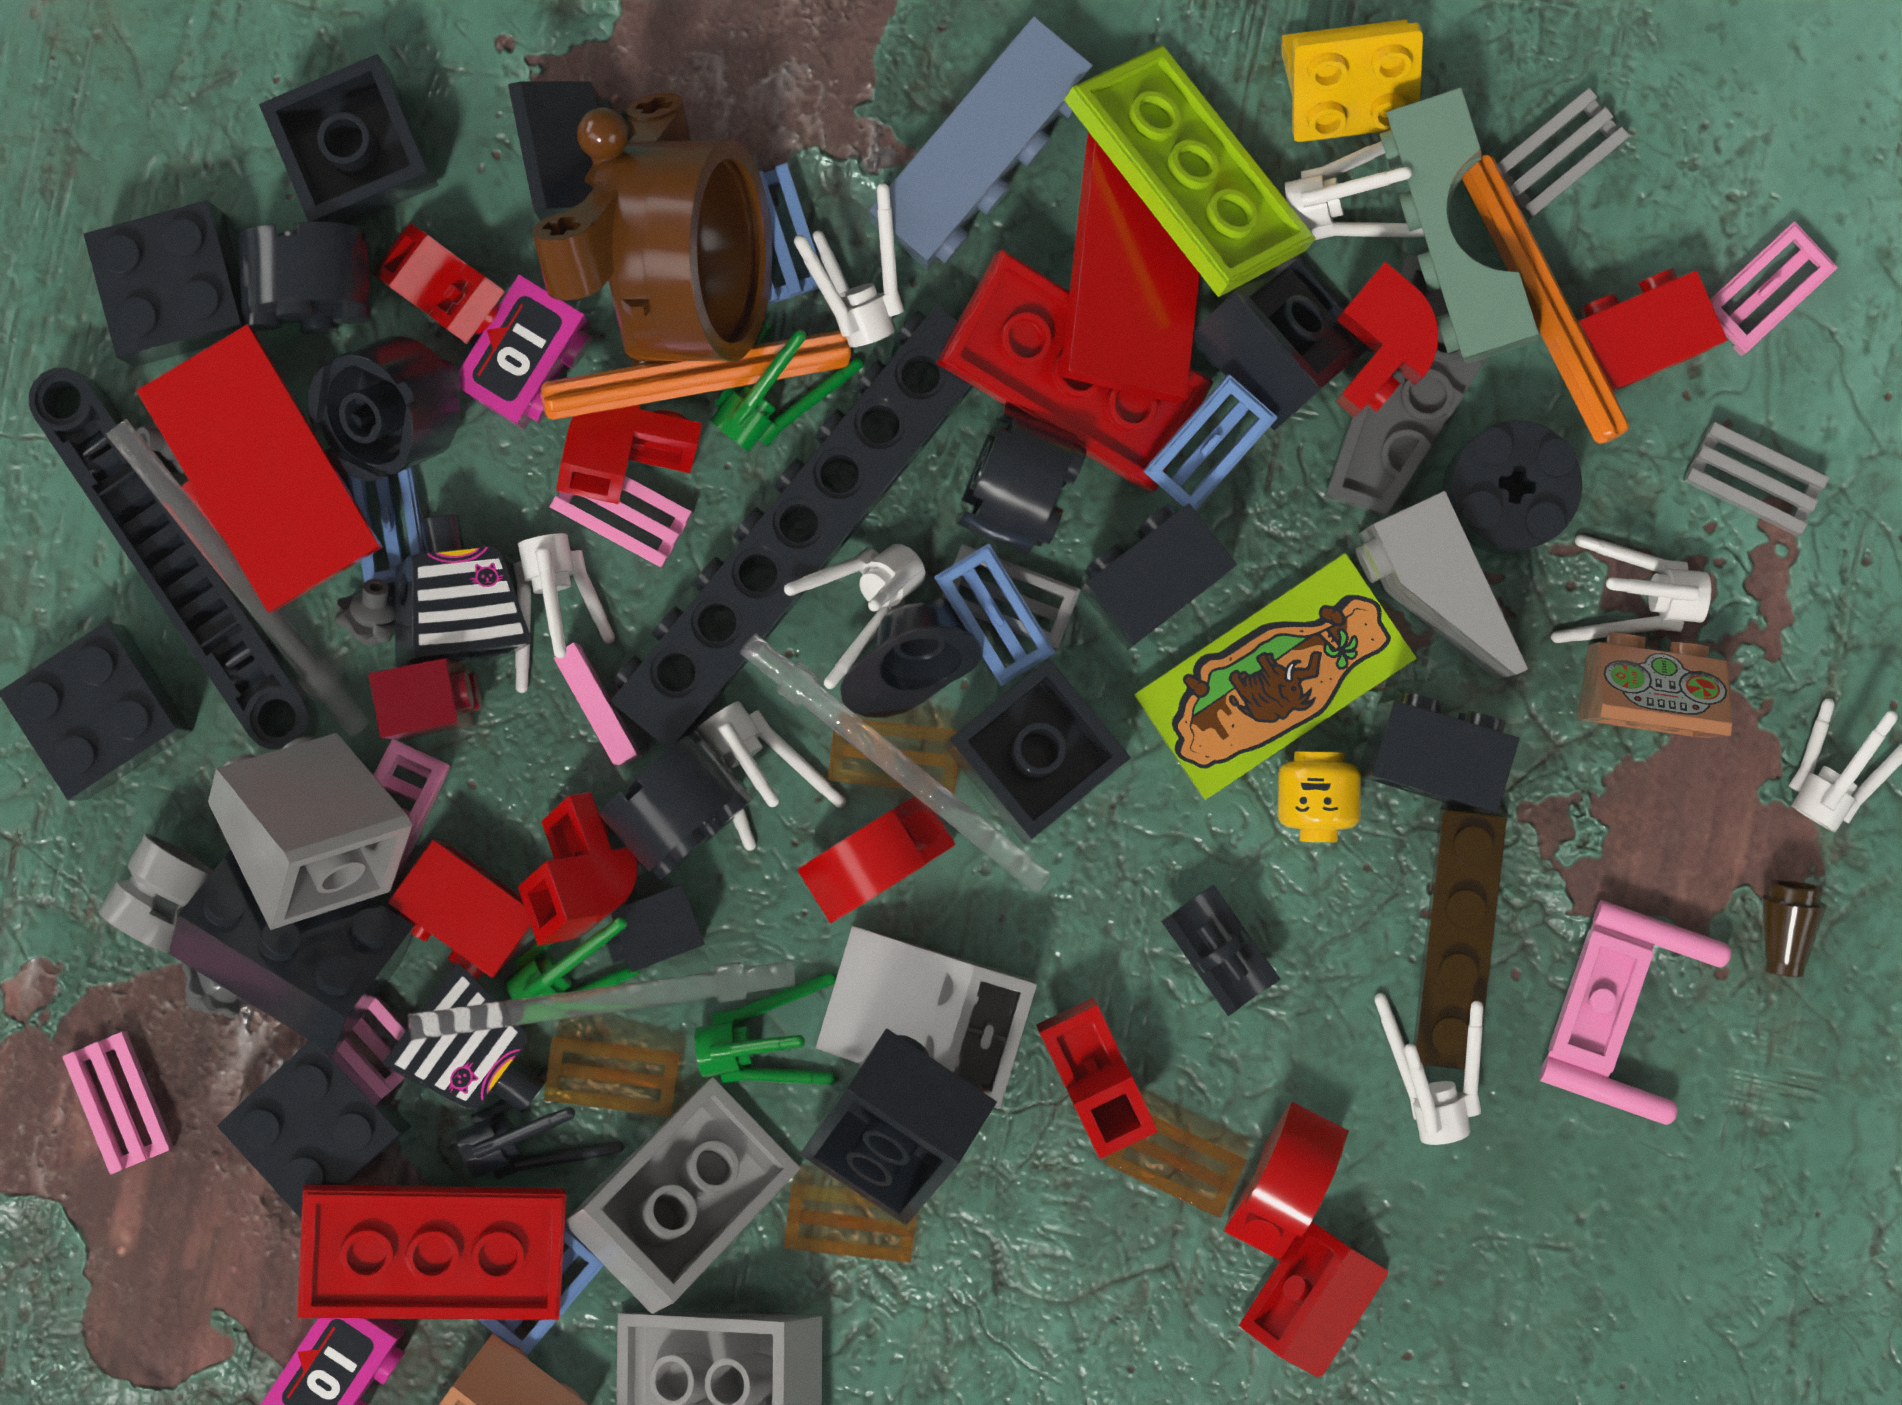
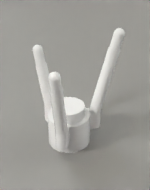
[1285,141,1425,240]
[794,183,905,347]
[513,533,615,693]
[1551,534,1711,643]
[784,544,925,689]
[1788,699,1902,833]
[697,701,846,851]
[1374,993,1483,1145]

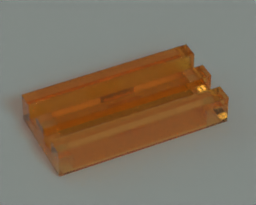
[828,717,959,794]
[543,1035,680,1117]
[1104,1113,1247,1218]
[784,1182,916,1263]

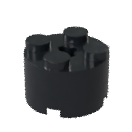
[238,222,372,334]
[308,336,461,481]
[956,405,1087,553]
[1442,420,1582,555]
[599,730,753,881]

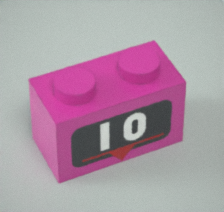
[459,275,592,431]
[260,1318,407,1405]

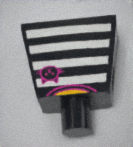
[395,514,531,668]
[383,963,546,1114]

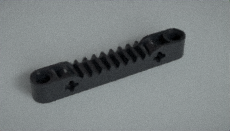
[29,368,319,750]

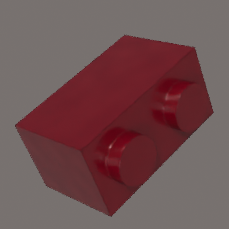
[368,658,482,740]

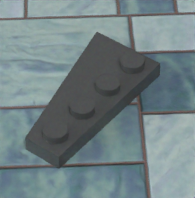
[1324,254,1489,517]

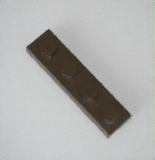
[1413,810,1507,1070]

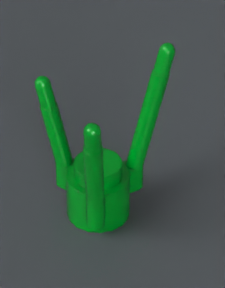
[710,322,864,452]
[504,917,641,1021]
[694,972,837,1085]

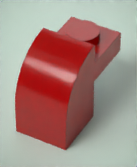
[372,223,506,344]
[1335,262,1438,418]
[556,404,702,505]
[797,791,956,924]
[518,792,637,946]
[1036,997,1158,1159]
[1223,1102,1349,1260]

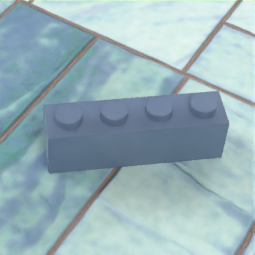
[869,17,1093,270]

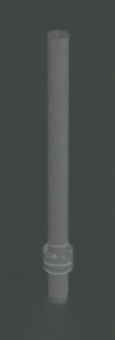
[106,419,370,737]
[739,633,1051,893]
[408,961,795,1040]

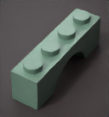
[1380,88,1539,365]

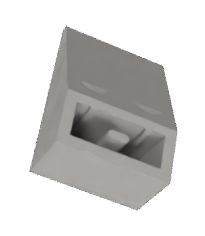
[816,926,1037,1109]

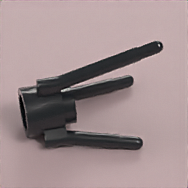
[456,1064,624,1180]

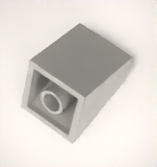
[208,733,412,930]

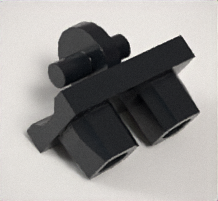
[1161,884,1281,1016]

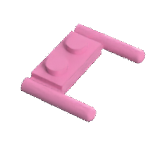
[1539,900,1732,1125]

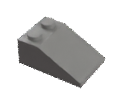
[1356,491,1528,679]
[565,1077,801,1314]
[617,1312,822,1405]

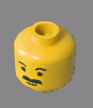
[1277,751,1361,842]

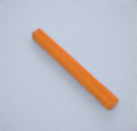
[1462,155,1629,444]
[540,330,851,420]

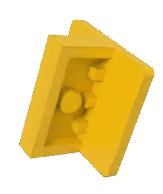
[1282,19,1423,142]

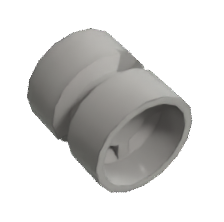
[98,834,214,953]

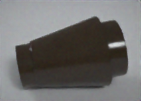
[1762,880,1827,977]

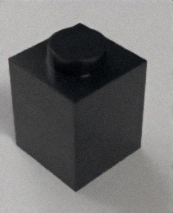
[600,884,705,974]

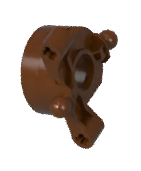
[532,92,772,367]

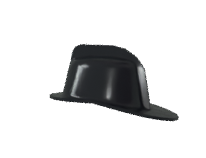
[840,596,982,718]

